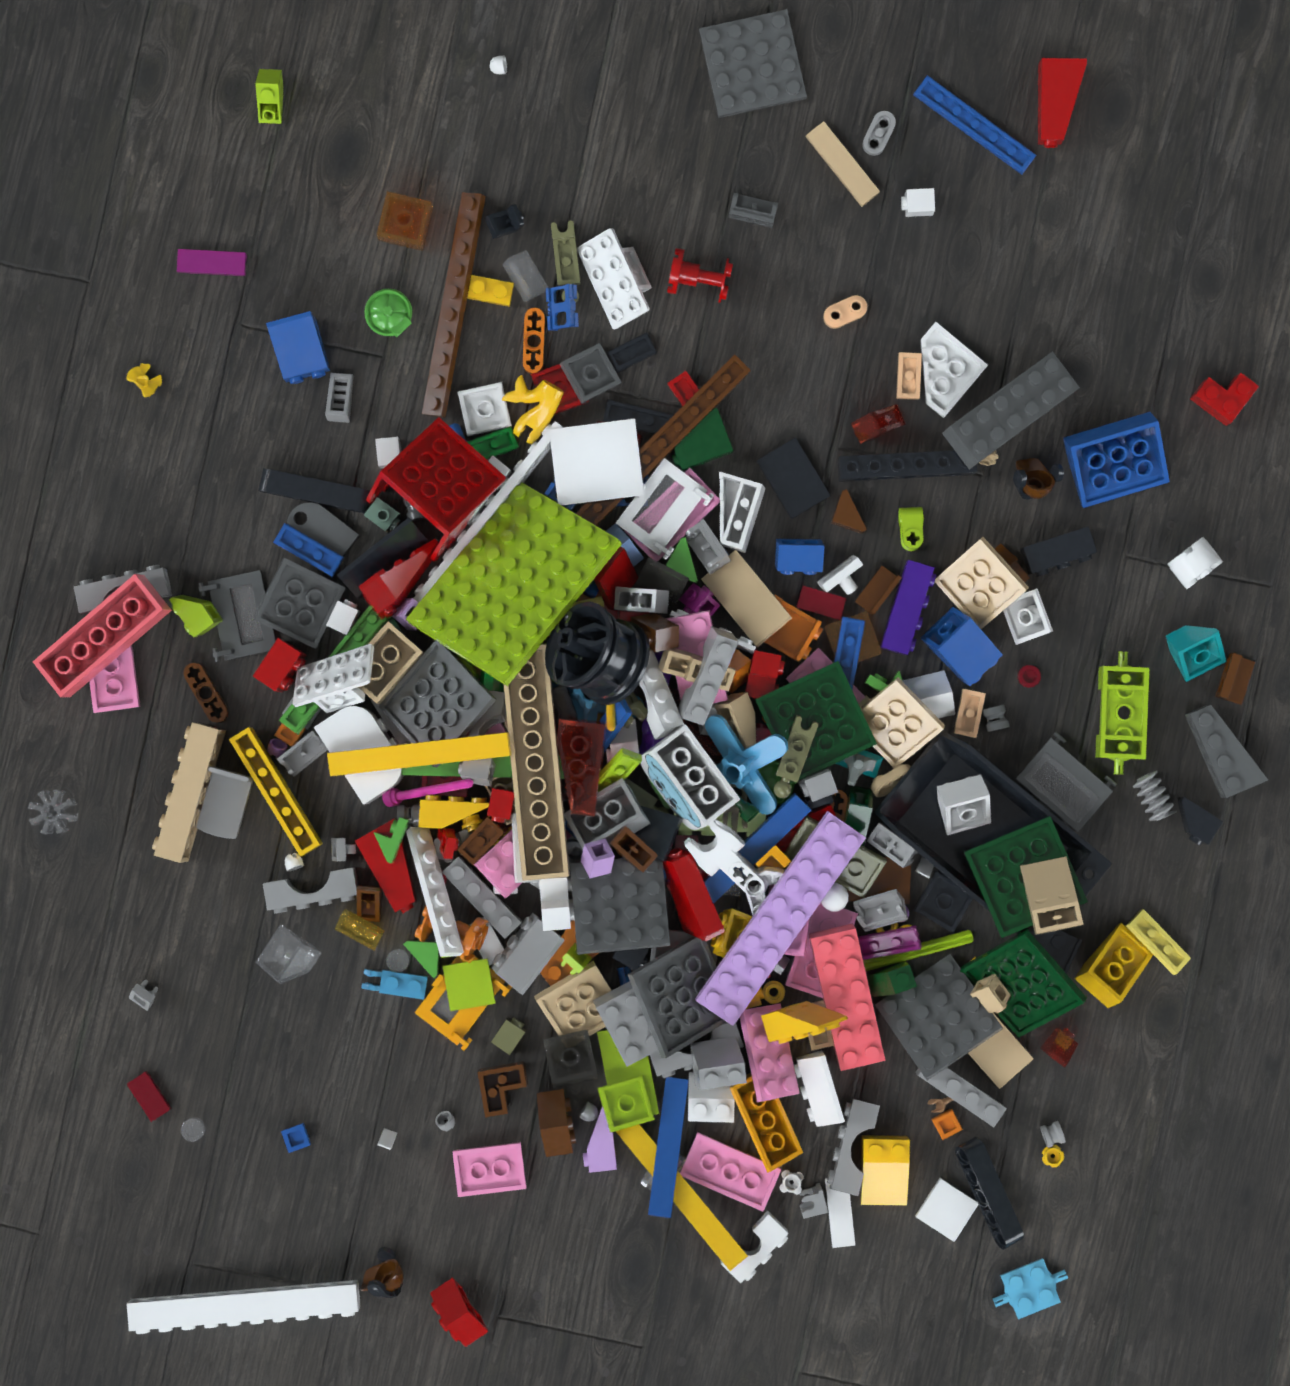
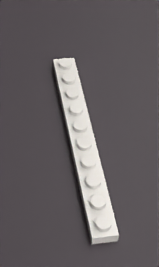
[414,421,563,603]

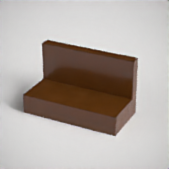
[855,566,902,615]
[1215,653,1255,705]
[457,816,509,865]

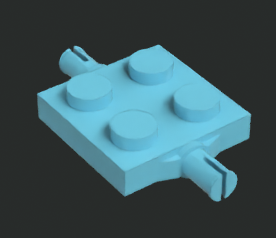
[992,1258,1068,1319]

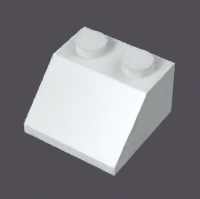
[937,774,991,835]
[688,1072,735,1123]

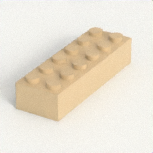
[152,722,226,863]

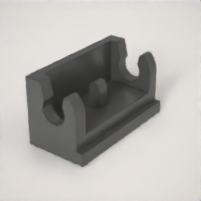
[729,193,778,228]

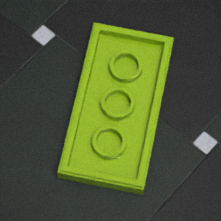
[597,1030,659,1115]

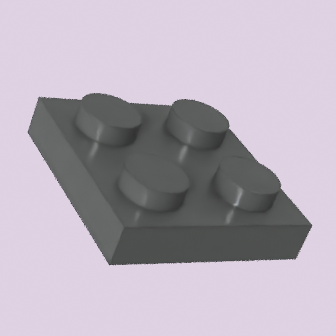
[560,343,622,404]

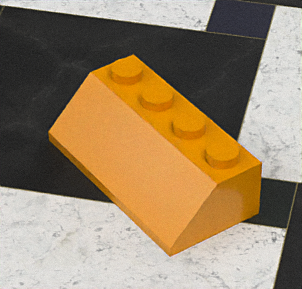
[730,1073,803,1173]

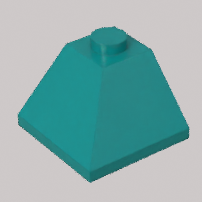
[1166,625,1227,682]

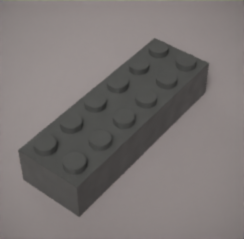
[942,351,1080,470]

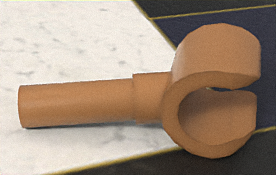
[928,1097,953,1113]

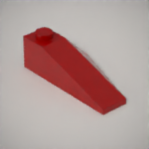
[359,539,439,620]

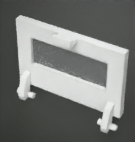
[616,458,714,560]

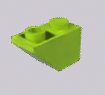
[256,69,283,124]
[169,595,223,638]

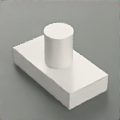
[817,555,863,595]

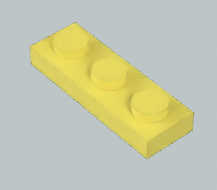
[1126,909,1191,975]

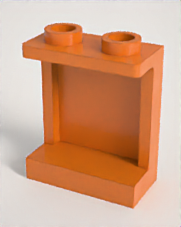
[764,595,823,662]

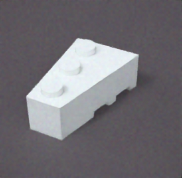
[719,472,766,553]

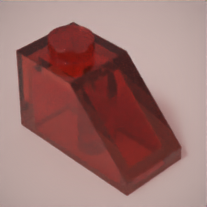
[851,404,906,444]
[1040,1027,1078,1068]

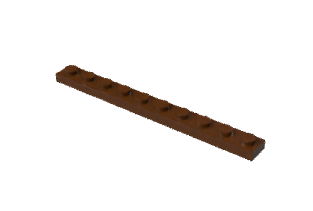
[422,192,486,418]
[576,354,751,526]

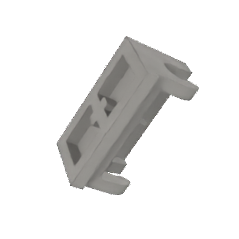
[685,519,731,575]
[277,730,328,777]
[867,822,918,868]
[854,889,908,932]
[799,1183,828,1219]

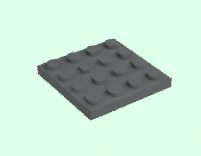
[699,9,807,118]
[378,640,497,768]
[570,858,670,955]
[628,936,726,1058]
[875,954,1003,1081]

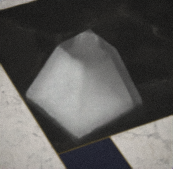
[255,924,321,984]

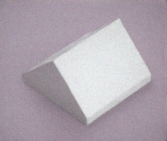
[1003,589,1053,645]
[903,671,955,718]

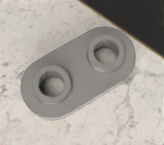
[863,111,896,156]

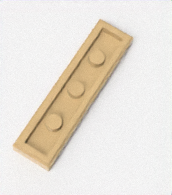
[806,121,880,207]

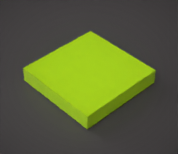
[443,958,496,1011]
[597,1075,655,1133]

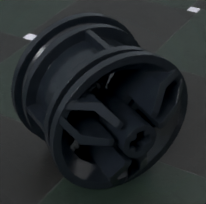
[545,602,650,705]

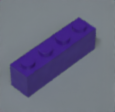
[880,560,936,656]

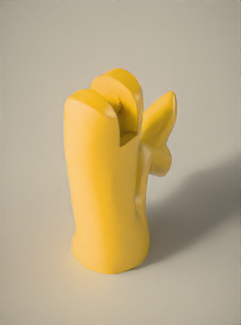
[502,375,564,445]

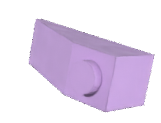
[583,1107,617,1173]

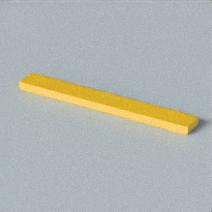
[327,732,511,776]
[616,1124,748,1271]

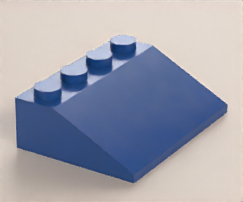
[1063,412,1170,508]

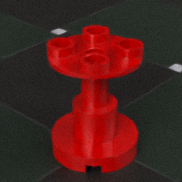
[667,248,733,303]

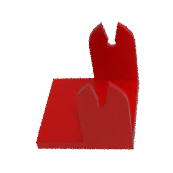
[366,417,506,561]

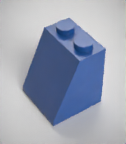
[266,311,330,384]
[921,607,1003,686]

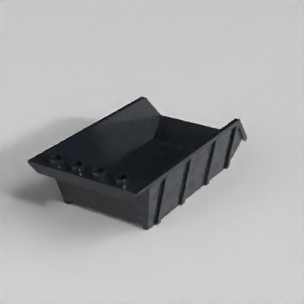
[874,731,1113,947]

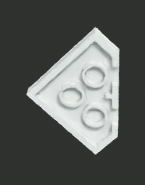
[920,322,988,418]

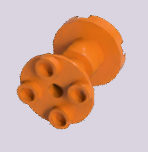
[415,906,489,963]

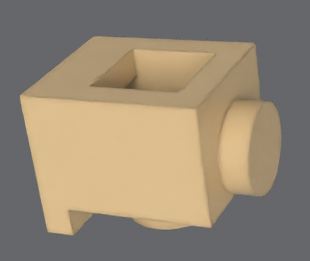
[970,974,1011,1013]

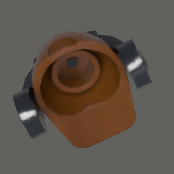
[1013,458,1064,500]
[360,1247,404,1298]

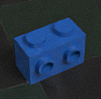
[775,539,824,575]

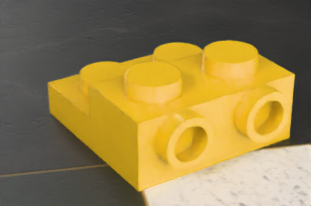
[711,908,753,958]

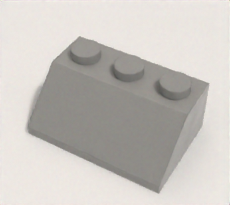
[491,913,565,995]

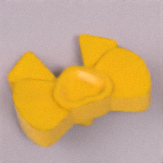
[126,363,162,397]

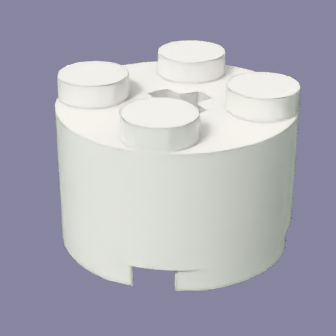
[1167,537,1223,590]

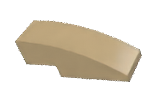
[658,648,736,691]

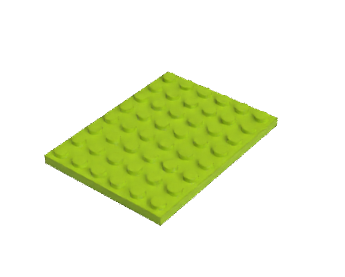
[406,482,622,686]

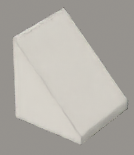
[915,857,934,878]
[377,1128,397,1150]

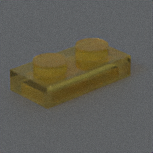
[335,909,385,951]

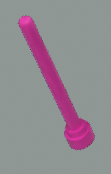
[382,779,473,807]

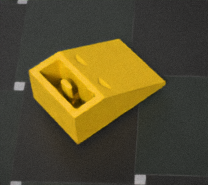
[419,795,489,829]
[761,1001,848,1044]

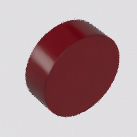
[1017,665,1041,688]

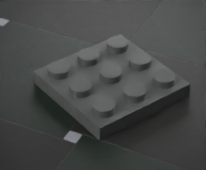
[253,557,345,649]

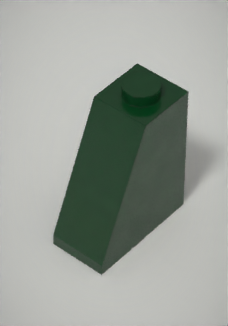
[671,408,733,472]
[844,785,873,846]
[866,961,917,997]

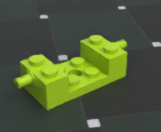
[1095,651,1149,775]

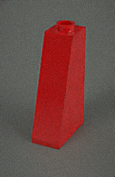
[1038,58,1087,148]
[355,818,417,914]
[662,848,725,941]

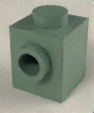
[364,497,401,533]

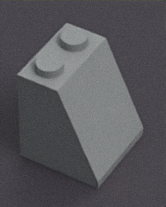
[690,1036,747,1090]

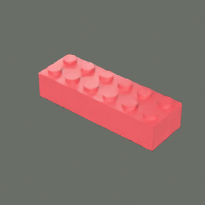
[33,574,172,697]
[809,923,885,1071]

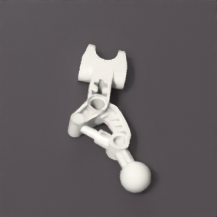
[684,819,849,916]

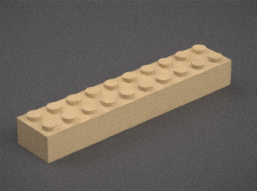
[504,644,570,881]

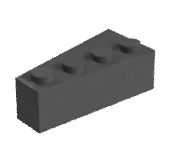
[1185,705,1268,798]

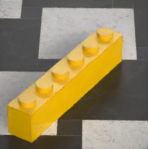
[229,727,323,857]

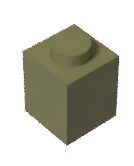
[491,1017,526,1055]

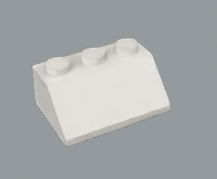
[794,1050,845,1127]

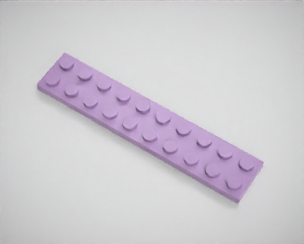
[695,811,866,1026]

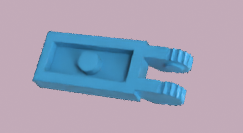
[362,969,428,1000]

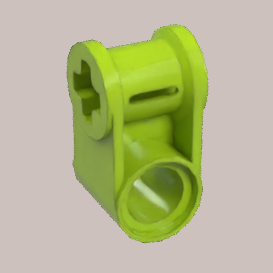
[898,507,923,552]

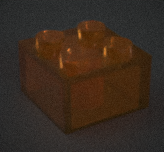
[376,191,433,251]

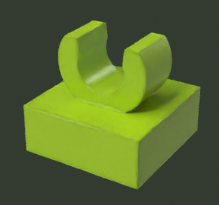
[561,943,592,975]

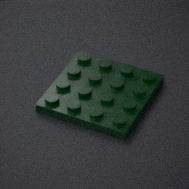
[755,661,877,783]
[964,816,1088,938]
[960,929,1087,1038]

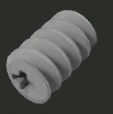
[1133,770,1177,821]

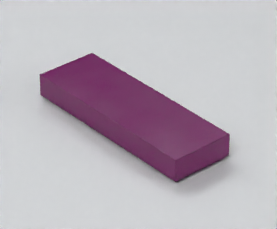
[177,249,247,276]
[858,925,922,960]

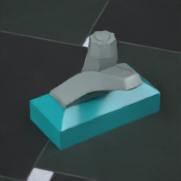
[835,750,883,786]

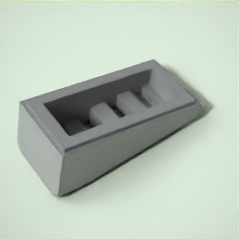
[325,373,354,423]

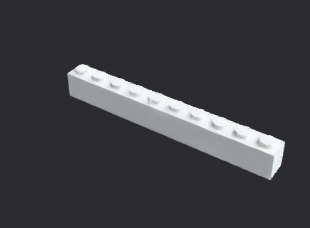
[127,1280,360,1334]

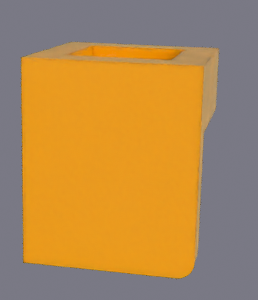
[755,845,791,869]

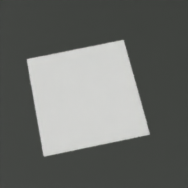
[549,419,644,505]

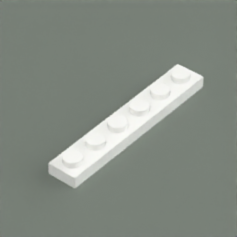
[406,827,464,957]

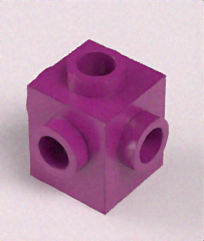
[679,583,720,616]

